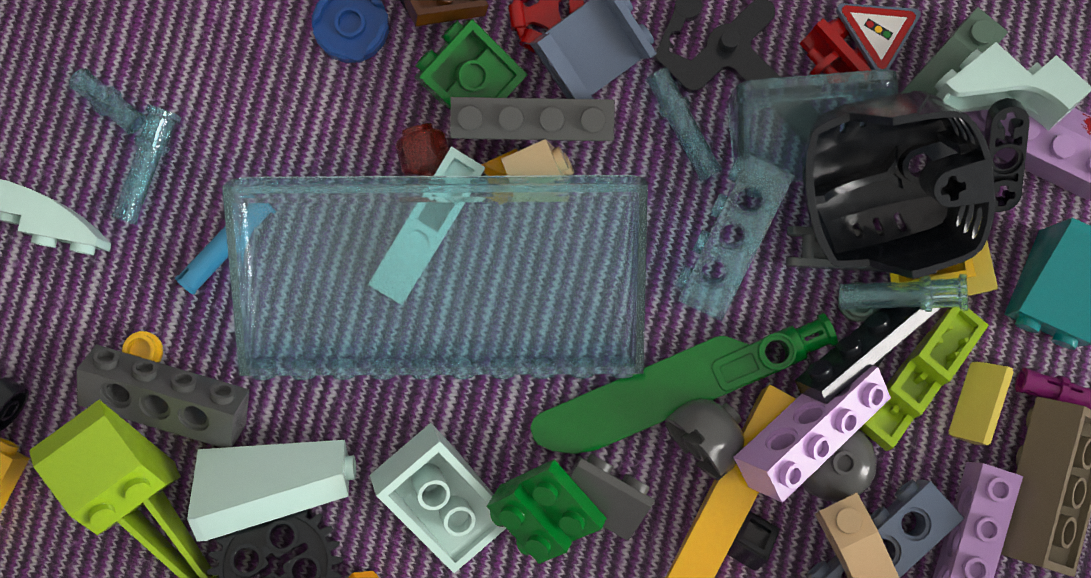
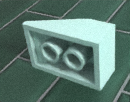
[370,423,506,573]

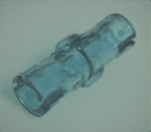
[69,68,145,134]

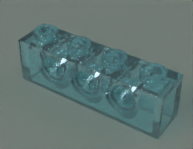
[675,151,795,321]

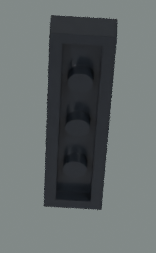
[794,289,940,404]

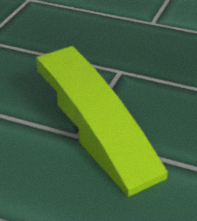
[859,300,989,451]

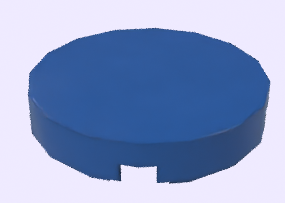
[312,0,389,63]

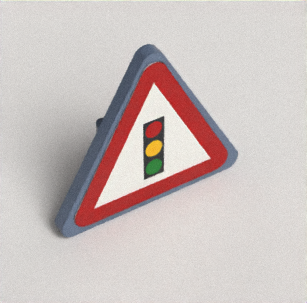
[836,3,921,78]

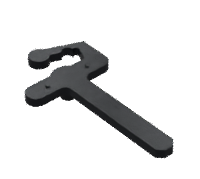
[653,0,819,144]

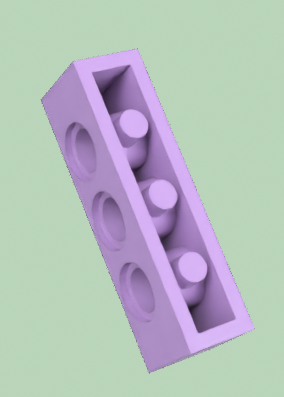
[734,366,891,503]
[933,462,1023,578]

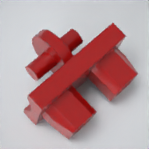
[799,18,871,94]

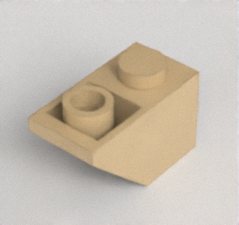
[501,139,574,201]

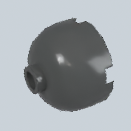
[665,398,744,480]
[801,430,877,502]

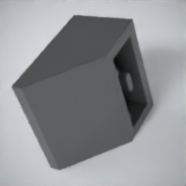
[569,453,655,541]

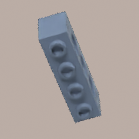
[806,479,965,578]

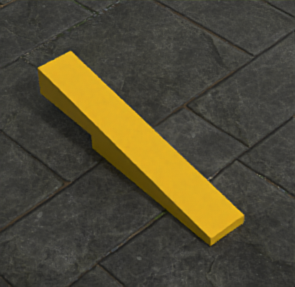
[665,384,796,578]

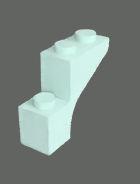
[934,42,1091,131]

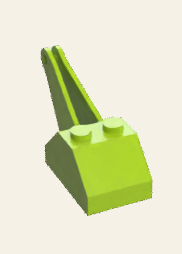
[29,399,219,578]

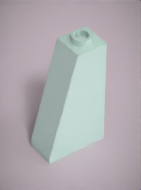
[187,440,356,542]

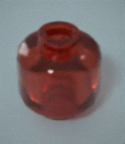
[395,123,449,184]

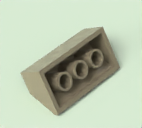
[1001,397,1091,578]

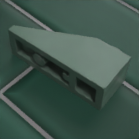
[900,7,1008,96]

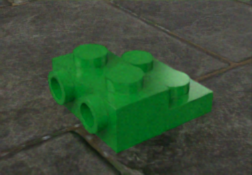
[414,19,528,110]
[486,459,607,564]

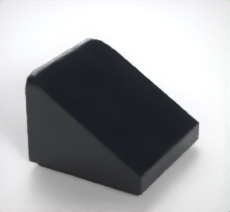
[727,511,781,571]

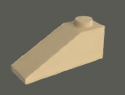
[815,493,899,578]

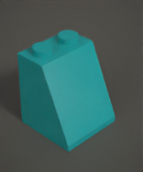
[1004,218,1091,350]

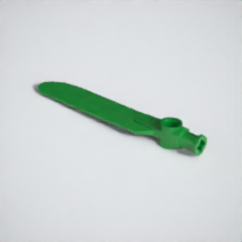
[530,312,838,454]

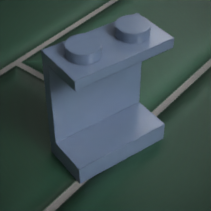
[530,0,657,99]

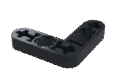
[985,98,1030,212]

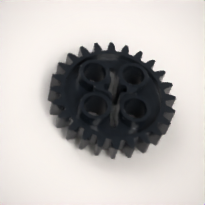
[207,509,343,578]

